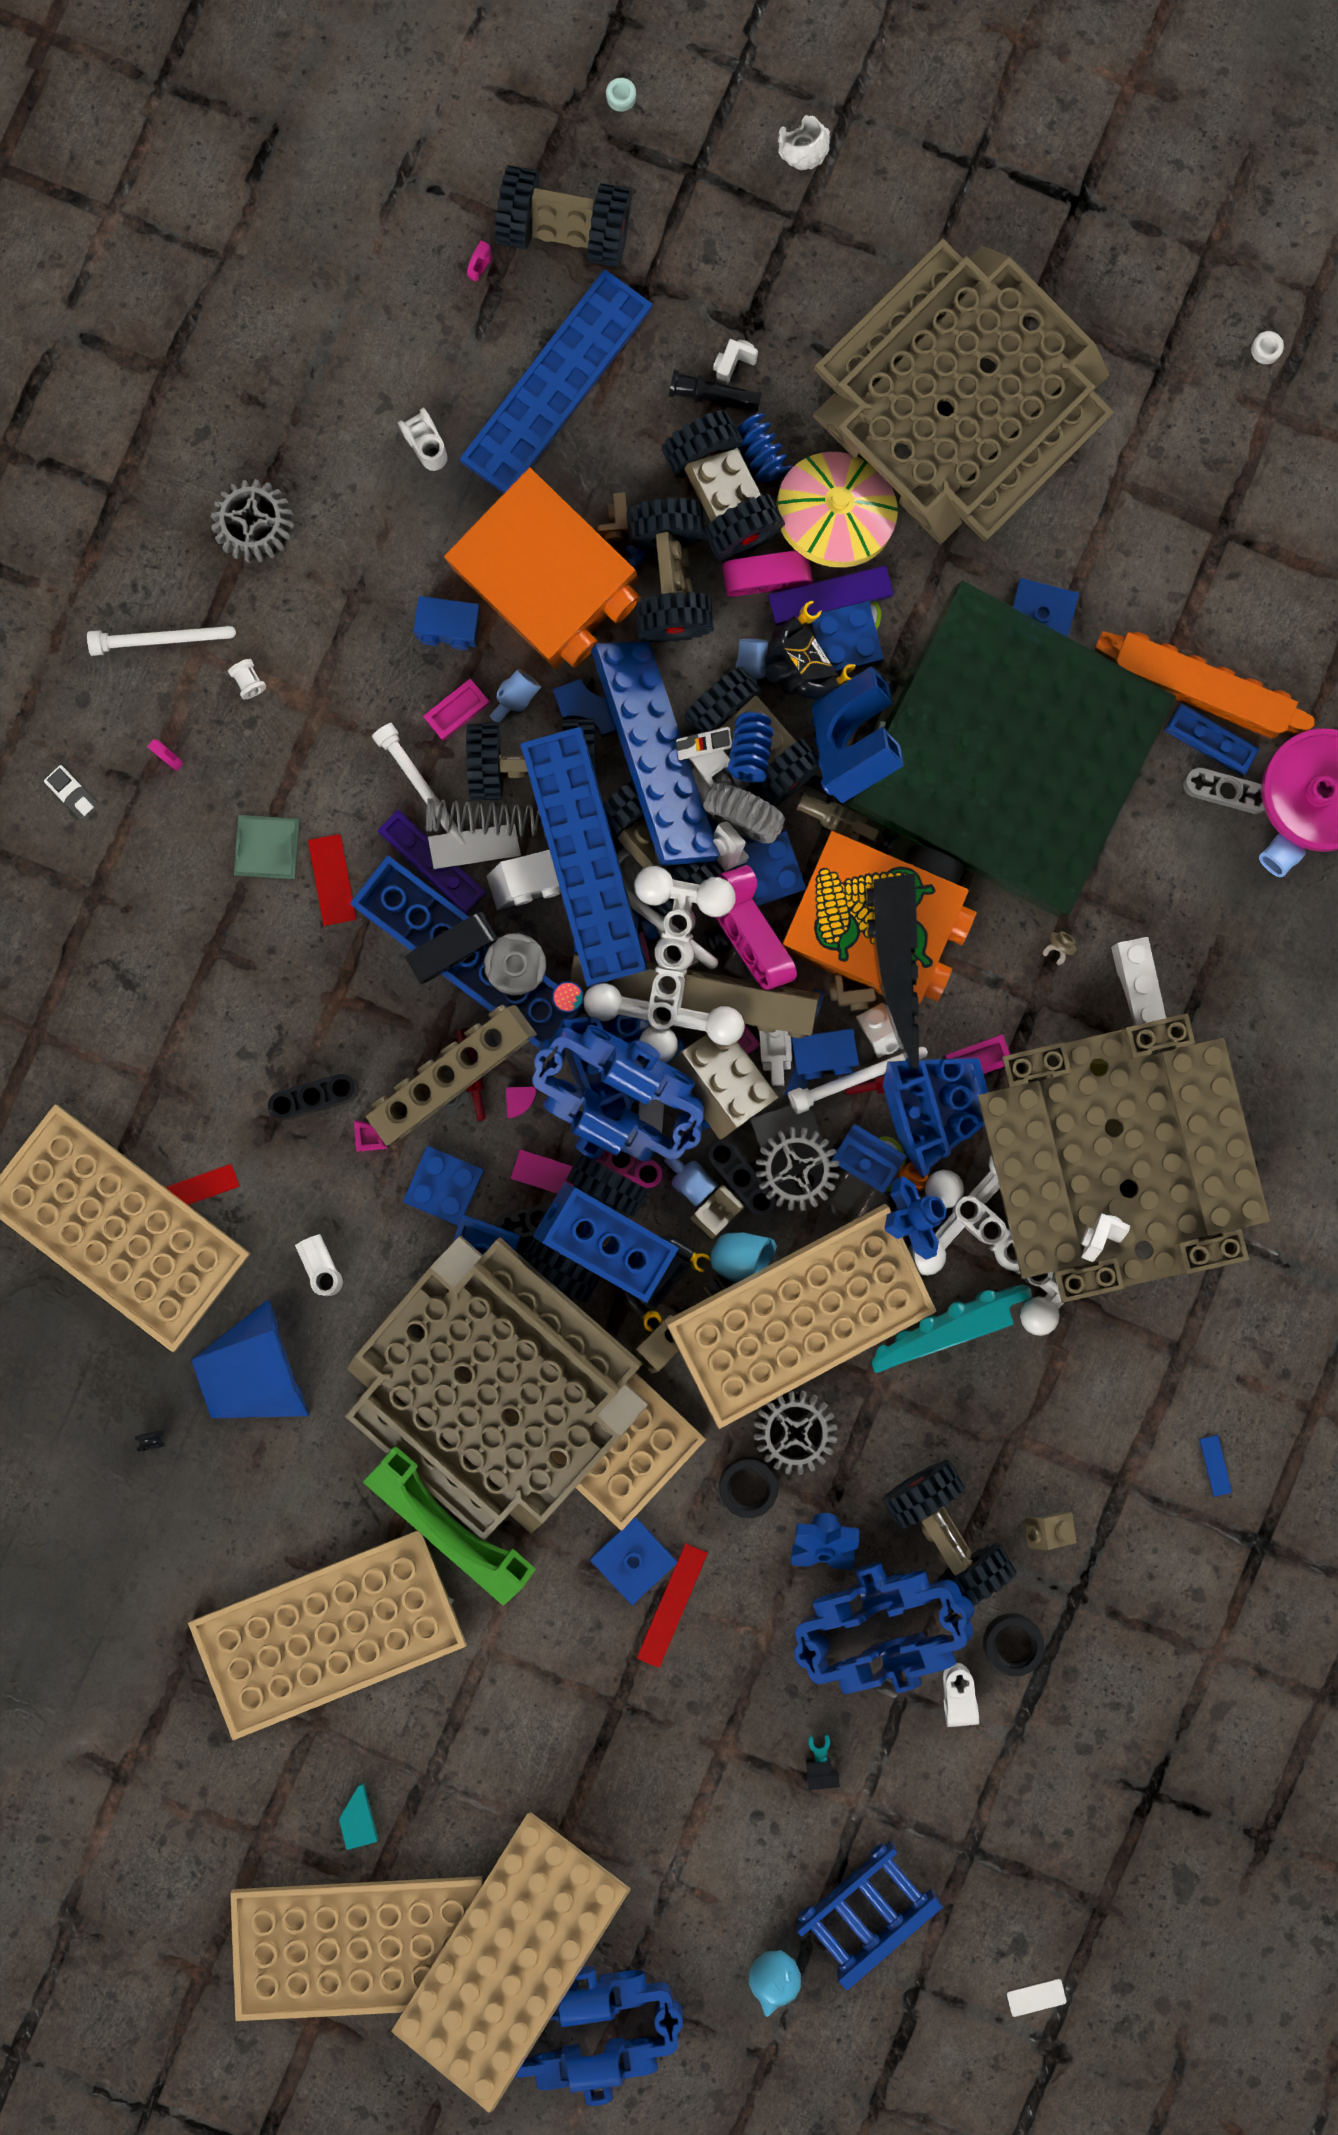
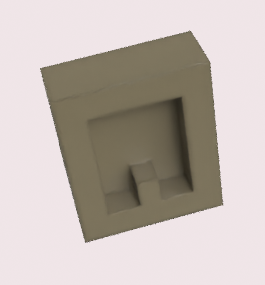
[598,492,628,543]

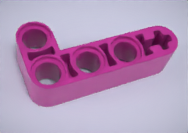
[716,865,797,990]

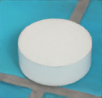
[1251,331,1284,364]

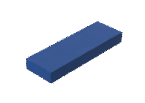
[1164,703,1260,777]

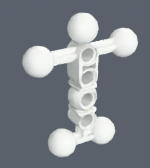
[584,866,744,1063]
[908,1155,1064,1336]

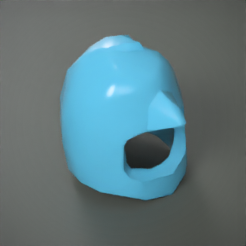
[710,1232,777,1283]
[749,1950,801,2017]

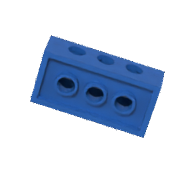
[533,1182,679,1303]

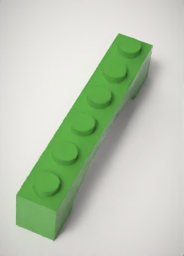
[363,1446,536,1606]

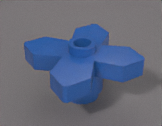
[885,1176,946,1260]
[791,1513,859,1570]

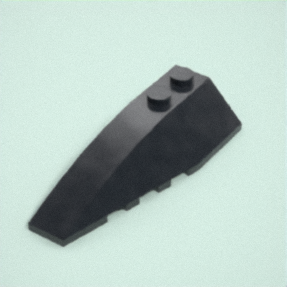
[866,874,919,1070]

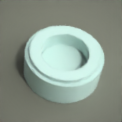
[606,78,636,112]

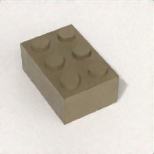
[668,1035,778,1140]

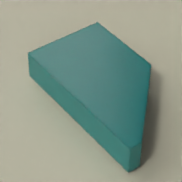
[339,1783,378,1850]

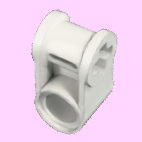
[397,407,448,471]
[943,1663,979,1727]

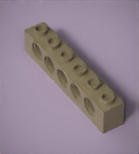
[365,1005,537,1146]

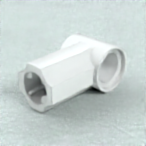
[295,1234,343,1296]

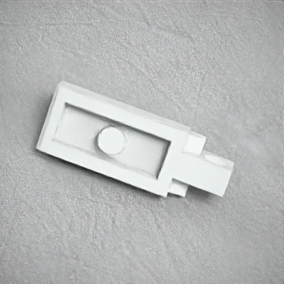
[759,1030,792,1086]

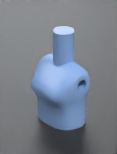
[736,639,769,684]
[490,669,541,722]
[1259,833,1306,877]
[664,1158,719,1208]

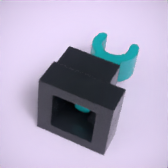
[806,1733,840,1790]

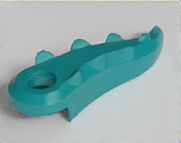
[871,1284,1033,1373]

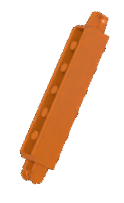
[1094,631,1315,739]

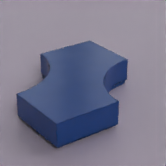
[553,679,617,737]

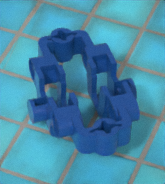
[532,1025,705,1162]
[794,1562,974,1694]
[515,1966,683,2106]

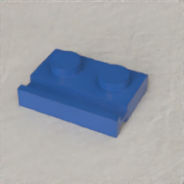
[830,1123,907,1194]

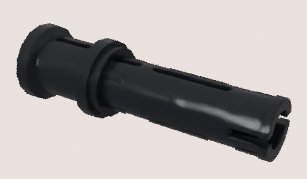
[669,369,762,412]

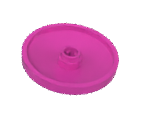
[1261,728,1338,852]

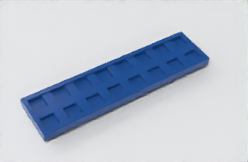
[460,269,653,494]
[591,642,720,866]
[520,727,648,986]

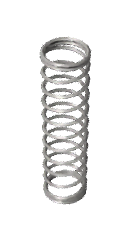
[426,798,546,838]

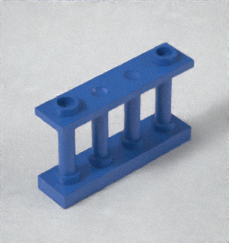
[796,1840,943,1991]

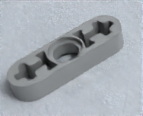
[1183,768,1265,814]

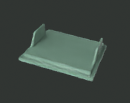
[234,815,299,879]

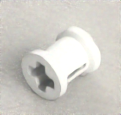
[228,659,266,700]

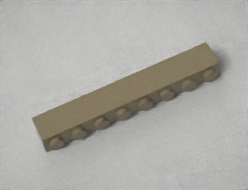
[570,953,821,1038]

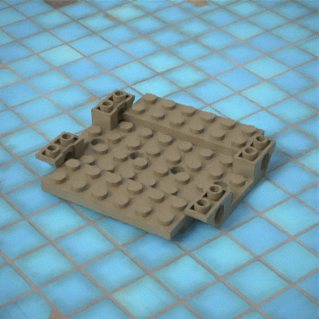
[813,239,1114,545]
[977,1013,1270,1303]
[345,1235,649,1541]

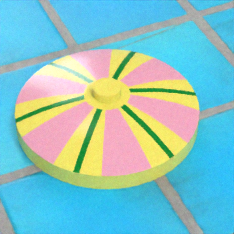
[776,452,898,567]

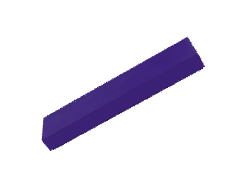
[768,566,893,626]
[377,809,487,915]

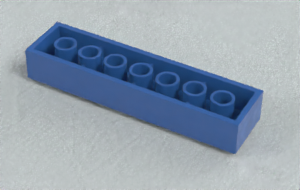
[350,855,585,1048]

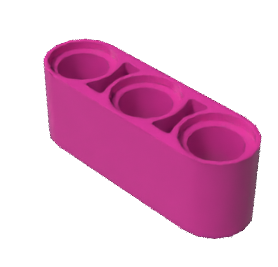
[722,550,813,597]
[593,1151,662,1188]

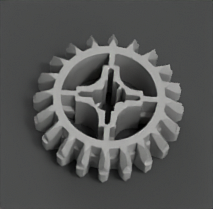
[211,479,294,563]
[703,783,785,844]
[756,1127,839,1211]
[754,1390,838,1475]

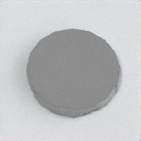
[484,933,546,996]

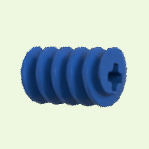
[737,413,793,483]
[728,712,774,783]

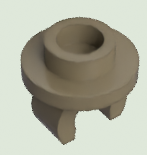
[1043,931,1077,966]

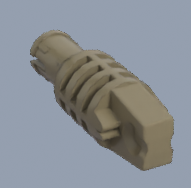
[796,792,879,842]

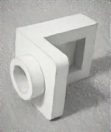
[713,339,758,386]
[713,821,749,871]
[856,1003,899,1058]
[1081,1214,1130,1262]

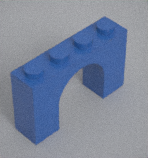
[811,666,904,803]

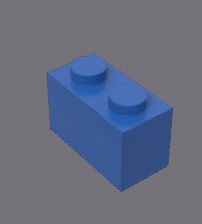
[413,596,482,650]
[791,1029,859,1081]

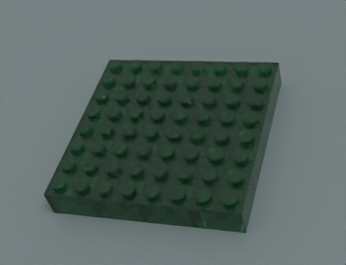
[845,580,1176,917]

